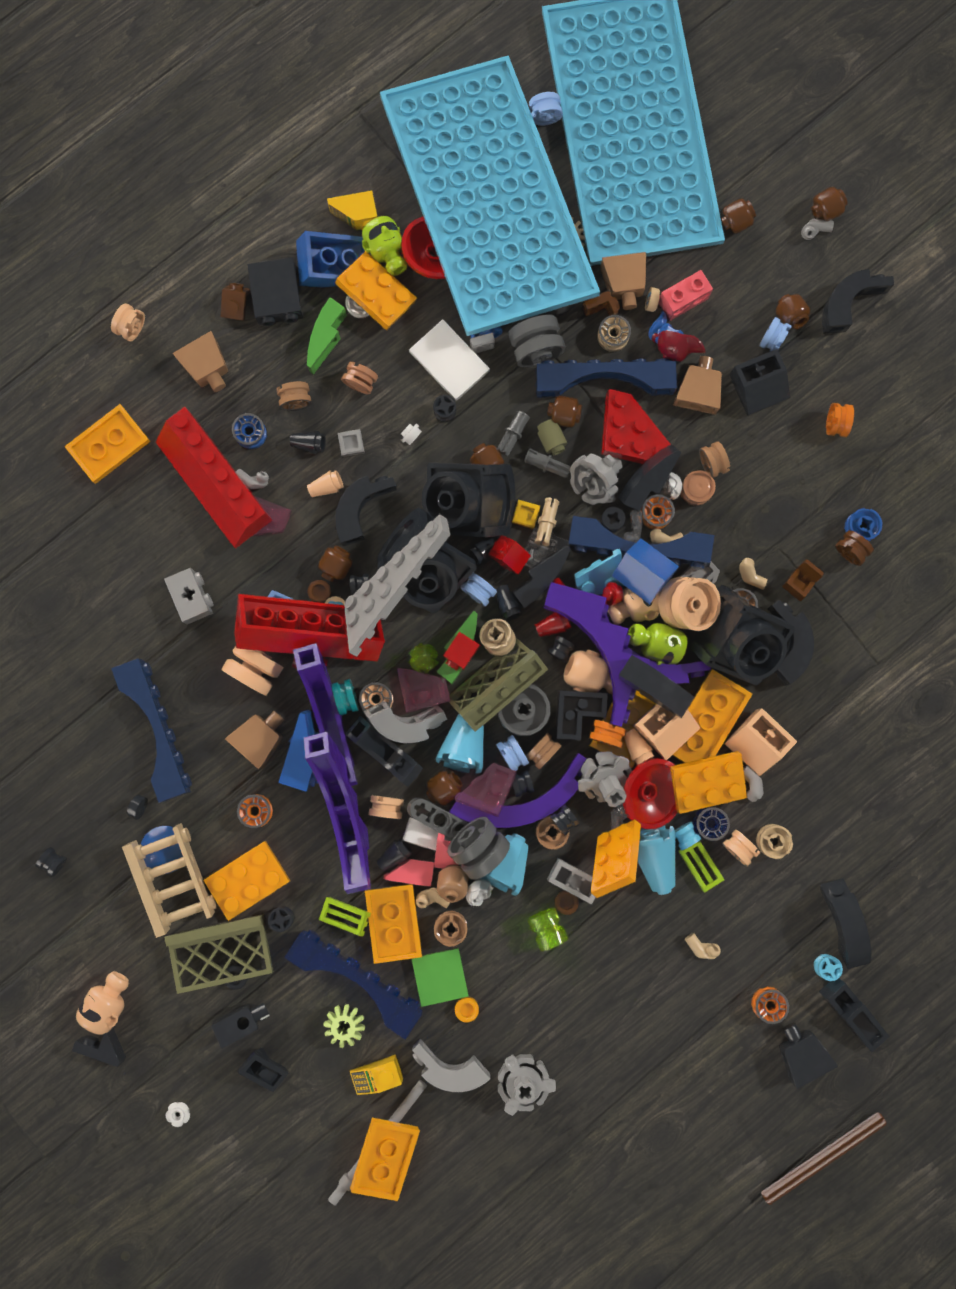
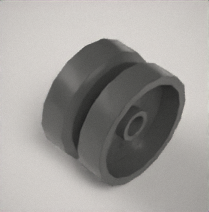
[508,315,566,367]
[498,684,550,736]
[447,817,510,880]

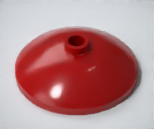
[401,216,446,279]
[623,758,678,829]

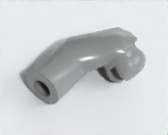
[801,219,834,240]
[236,469,269,490]
[743,765,764,802]

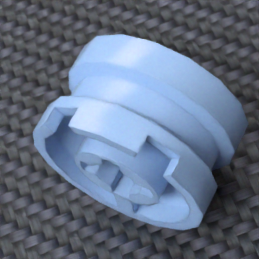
[529,92,563,126]
[759,317,791,352]
[460,573,497,607]
[496,735,529,773]

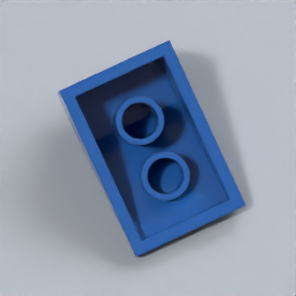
[296,231,370,287]
[278,710,318,791]

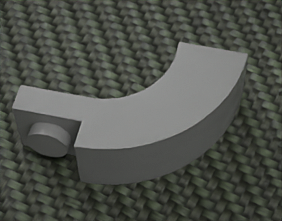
[363,701,447,743]
[412,1039,491,1092]

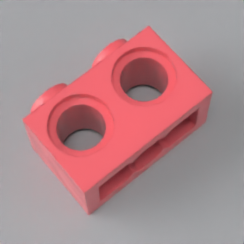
[658,270,713,321]

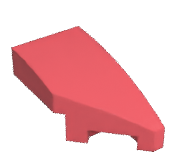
[434,833,458,869]
[383,859,434,887]

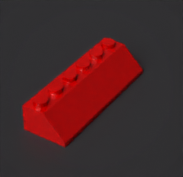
[156,407,272,549]
[235,594,385,661]

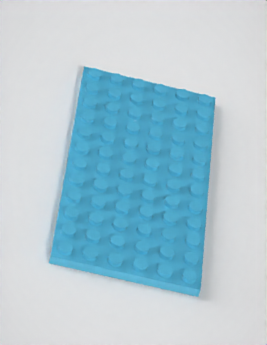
[542,0,725,266]
[380,56,600,336]

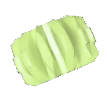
[324,1004,365,1048]

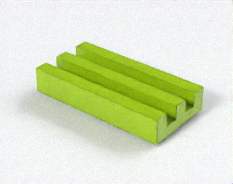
[678,840,724,893]
[319,897,371,936]

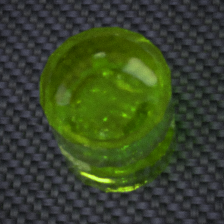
[527,907,569,951]

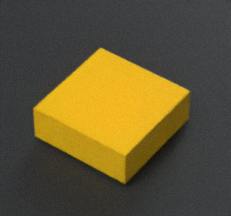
[512,500,540,529]

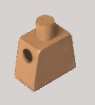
[600,252,646,310]
[173,331,228,392]
[673,356,722,415]
[225,711,284,769]

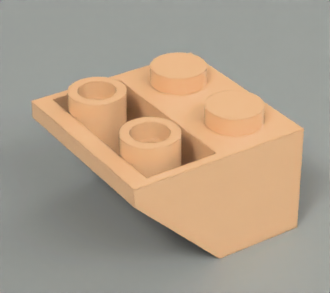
[633,704,700,760]
[724,708,797,776]

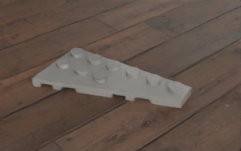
[344,515,450,657]

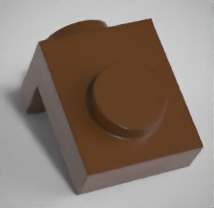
[220,283,250,321]
[582,291,620,318]
[782,559,824,602]

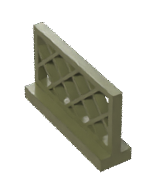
[445,638,548,732]
[164,914,273,994]

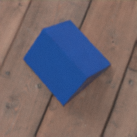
[612,539,679,605]

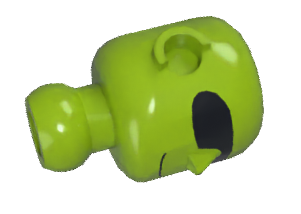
[362,216,407,276]
[627,623,687,665]

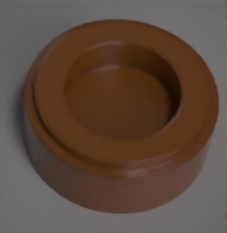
[307,580,332,603]
[554,890,579,915]

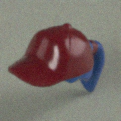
[648,311,706,362]

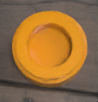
[455,996,479,1022]

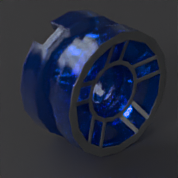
[693,807,730,841]

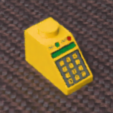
[327,191,377,230]
[350,1054,403,1095]

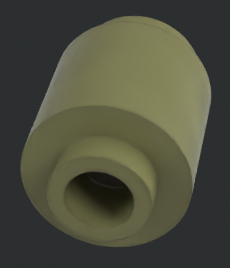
[537,419,568,456]

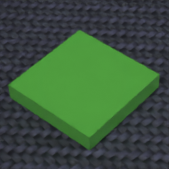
[412,947,469,1007]

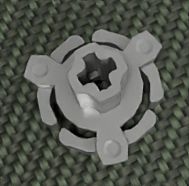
[570,454,622,505]
[578,751,632,807]
[498,1054,556,1116]

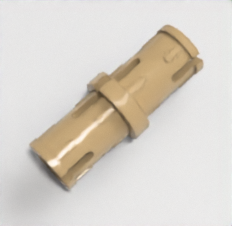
[534,498,559,546]

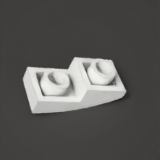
[402,818,458,851]

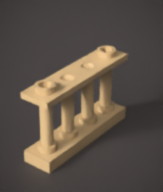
[122,823,216,938]

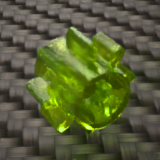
[409,643,438,673]

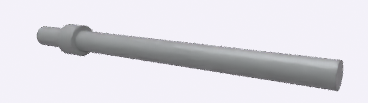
[328,1080,427,1205]

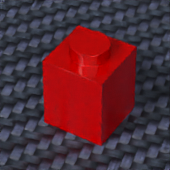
[488,535,531,574]
[443,631,480,671]

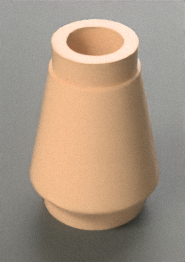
[307,471,344,498]
[623,728,654,765]

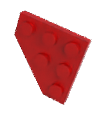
[602,389,671,464]

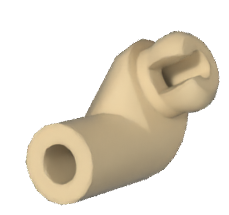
[650,529,683,544]
[739,558,768,590]
[416,888,450,908]
[685,933,721,959]

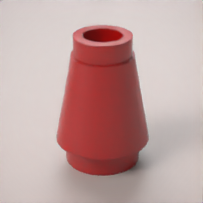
[535,612,571,637]

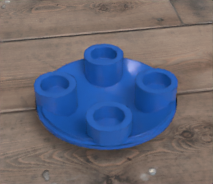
[141,826,183,874]

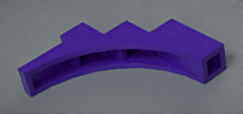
[543,582,652,727]
[304,732,371,894]

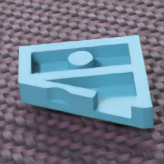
[574,549,623,595]

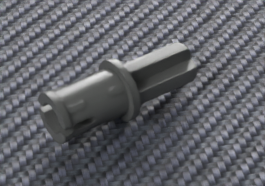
[497,411,530,456]
[524,449,570,478]

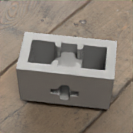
[164,568,214,624]
[547,858,595,904]

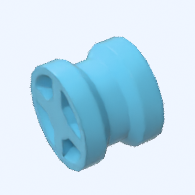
[675,822,701,850]
[814,954,843,981]

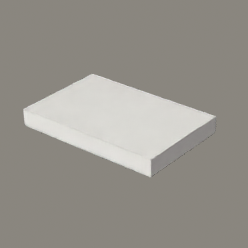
[409,319,490,401]

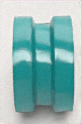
[332,679,359,715]

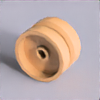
[658,577,721,631]
[221,646,284,696]

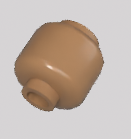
[437,865,469,903]

